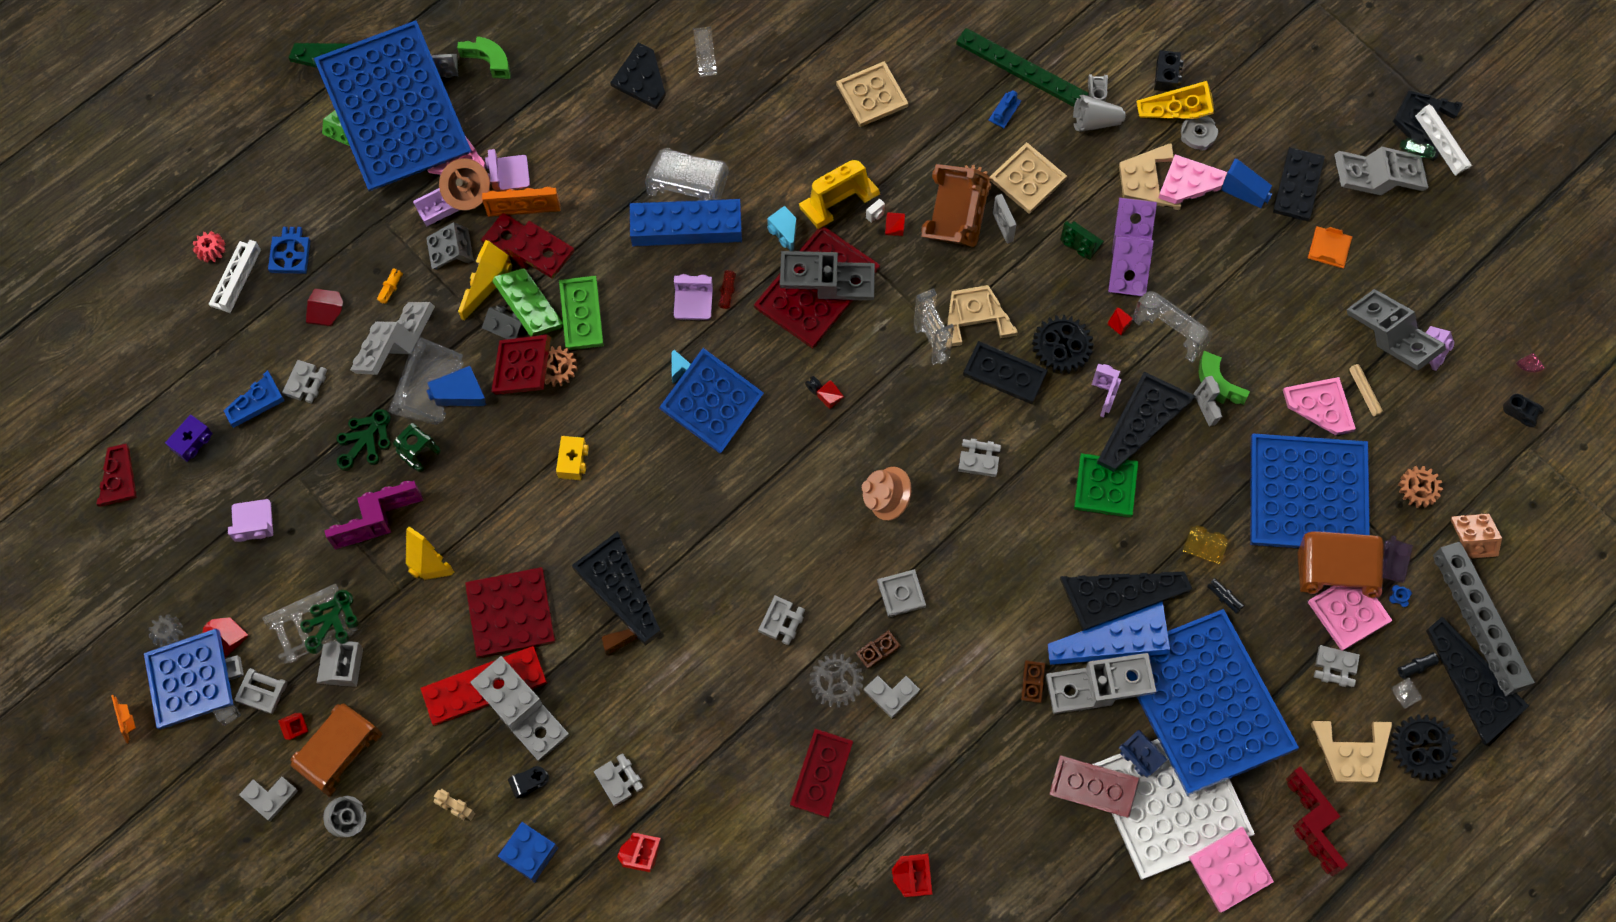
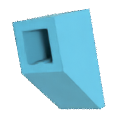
[767,206,796,251]

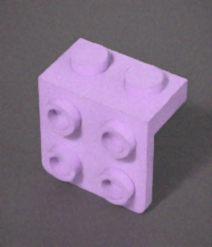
[485,149,530,192]
[674,274,713,320]
[1091,364,1121,417]
[228,499,273,542]

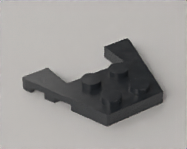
[1392,91,1463,161]

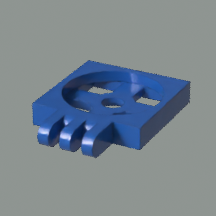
[268,227,310,274]

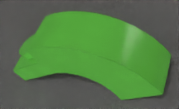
[457,37,510,79]
[1199,351,1250,405]

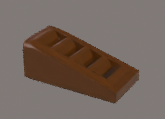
[602,629,637,655]

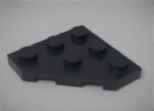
[610,42,666,109]

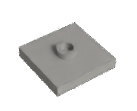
[993,194,1016,244]
[877,569,926,618]

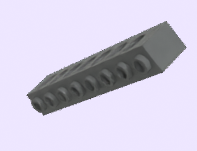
[1433,541,1535,696]

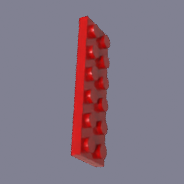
[420,646,547,726]

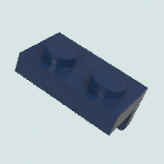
[1119,729,1168,778]

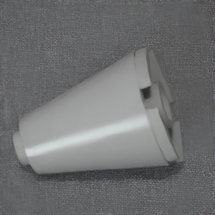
[1073,95,1126,131]

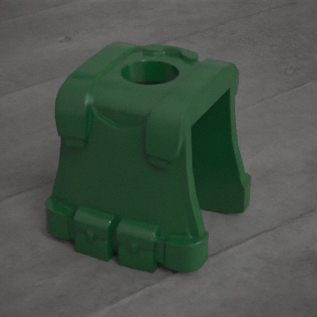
[393,423,441,472]

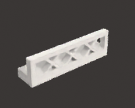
[1415,104,1472,176]
[209,240,261,313]

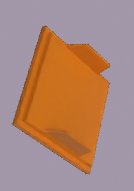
[1308,226,1352,269]
[111,695,136,744]

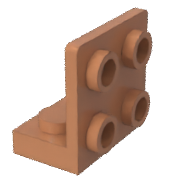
[1451,514,1502,559]

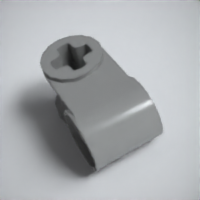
[1088,74,1108,102]

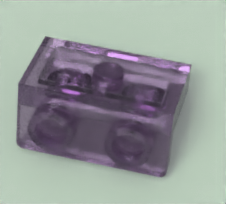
[1383,535,1413,583]

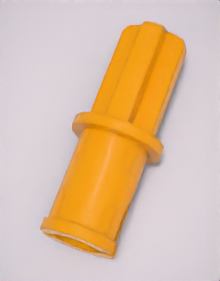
[377,269,403,304]

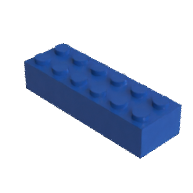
[630,199,742,246]

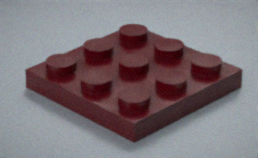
[491,335,551,395]

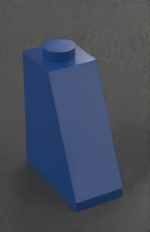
[1221,159,1272,208]
[426,366,486,406]

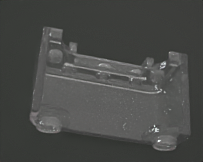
[645,148,729,201]
[1132,291,1212,363]
[389,337,464,425]

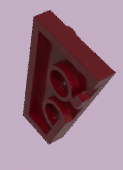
[96,443,137,507]

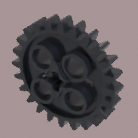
[1032,315,1094,374]
[1390,714,1458,781]

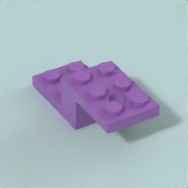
[1108,198,1157,296]

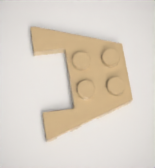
[1119,144,1181,210]
[945,285,1017,348]
[1311,721,1392,783]

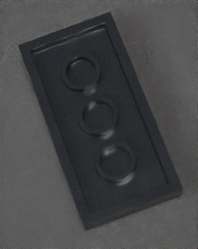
[1273,147,1325,222]
[963,341,1047,404]

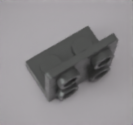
[426,222,474,270]

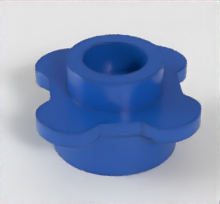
[1389,585,1411,607]

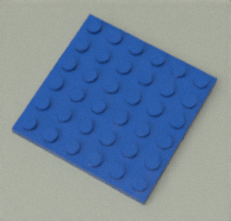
[1250,434,1370,548]

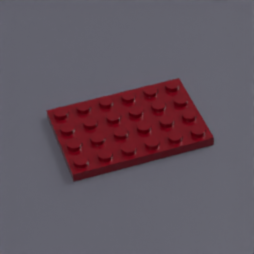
[754,226,880,349]

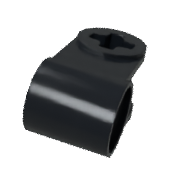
[1503,394,1544,427]
[508,766,549,799]

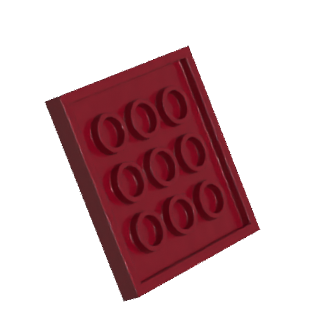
[465,567,555,658]

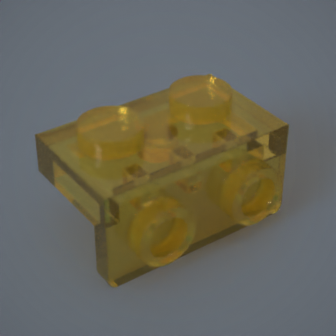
[1183,525,1228,564]

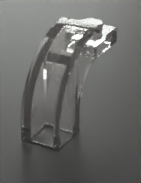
[693,26,717,77]

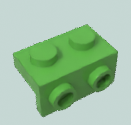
[322,110,350,146]

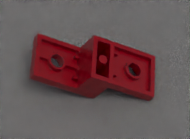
[481,213,575,279]
[1286,766,1348,876]

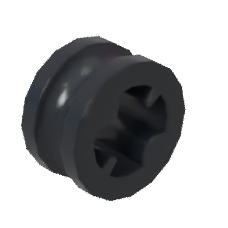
[805,376,823,395]

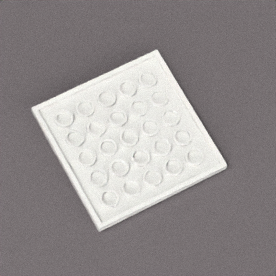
[1092,739,1255,880]

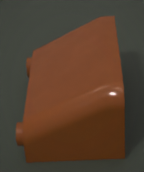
[921,164,990,247]
[1297,531,1384,598]
[291,703,383,798]

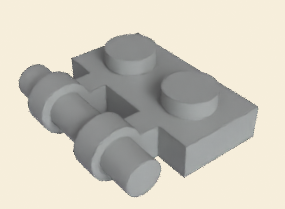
[282,360,327,403]
[958,438,1001,477]
[758,596,805,645]
[1314,645,1360,687]
[594,754,644,807]

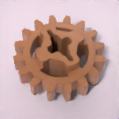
[545,346,577,387]
[1398,466,1443,508]

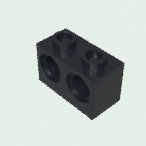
[1154,50,1183,92]

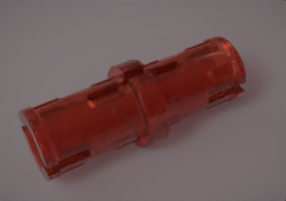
[718,270,736,309]

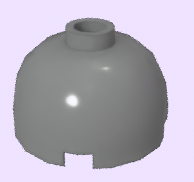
[323,796,366,838]

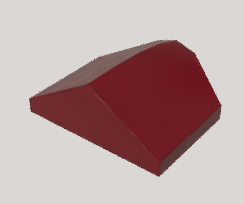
[306,289,343,327]

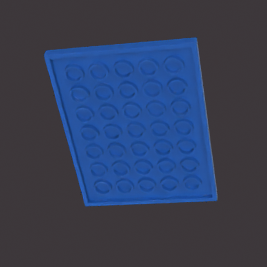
[314,20,472,191]
[1126,609,1299,796]

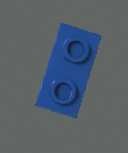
[988,90,1021,128]

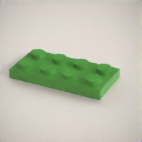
[492,268,563,336]
[559,276,604,350]

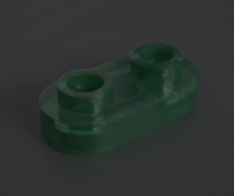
[1399,138,1436,159]

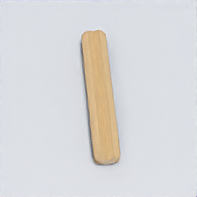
[1349,364,1383,416]

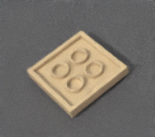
[836,61,908,127]
[990,142,1067,214]

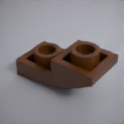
[856,630,902,669]
[1021,660,1045,703]

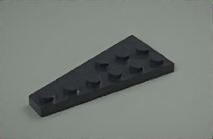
[1097,372,1196,472]
[572,531,661,646]
[1060,571,1192,631]
[1426,617,1529,746]

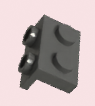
[482,305,523,339]

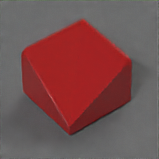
[885,212,905,236]
[1108,308,1132,335]
[817,380,844,409]
[278,713,308,740]

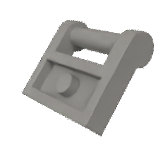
[234,668,287,715]

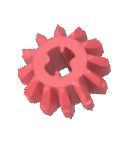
[193,231,226,263]

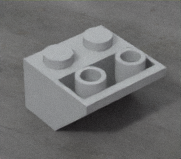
[317,641,363,687]

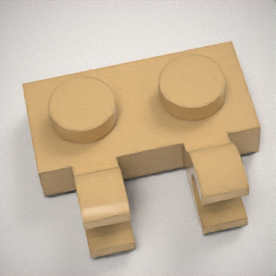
[434,789,475,821]

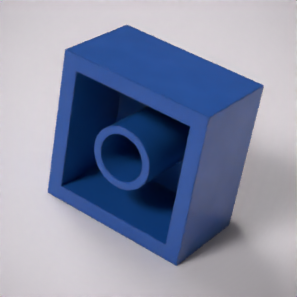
[498,822,558,883]

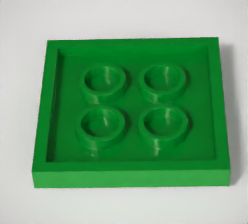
[1074,453,1138,518]

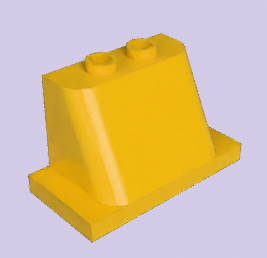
[799,160,880,229]

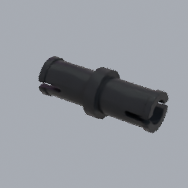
[1207,578,1245,614]
[1397,652,1439,679]

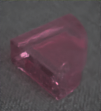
[1516,353,1545,372]

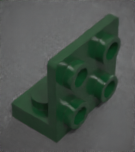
[1060,221,1104,260]

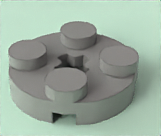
[1181,116,1218,151]

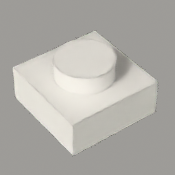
[866,199,885,223]

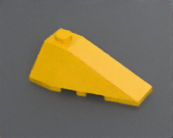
[1136,81,1214,119]
[458,240,512,320]
[406,527,454,580]

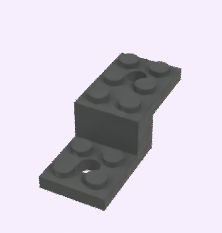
[780,251,875,300]
[1347,289,1446,370]

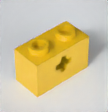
[556,436,589,480]

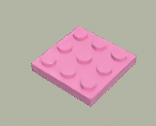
[1308,586,1392,651]
[1189,827,1274,913]

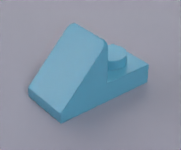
[672,350,690,384]

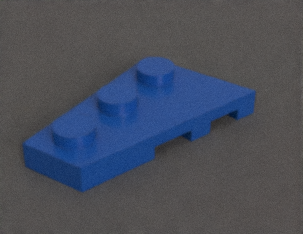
[223,370,284,428]

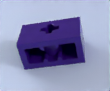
[165,414,213,462]

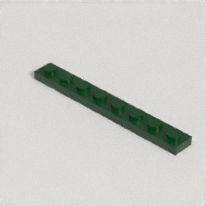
[956,28,1089,107]

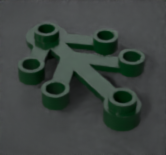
[336,409,391,471]
[300,590,358,654]

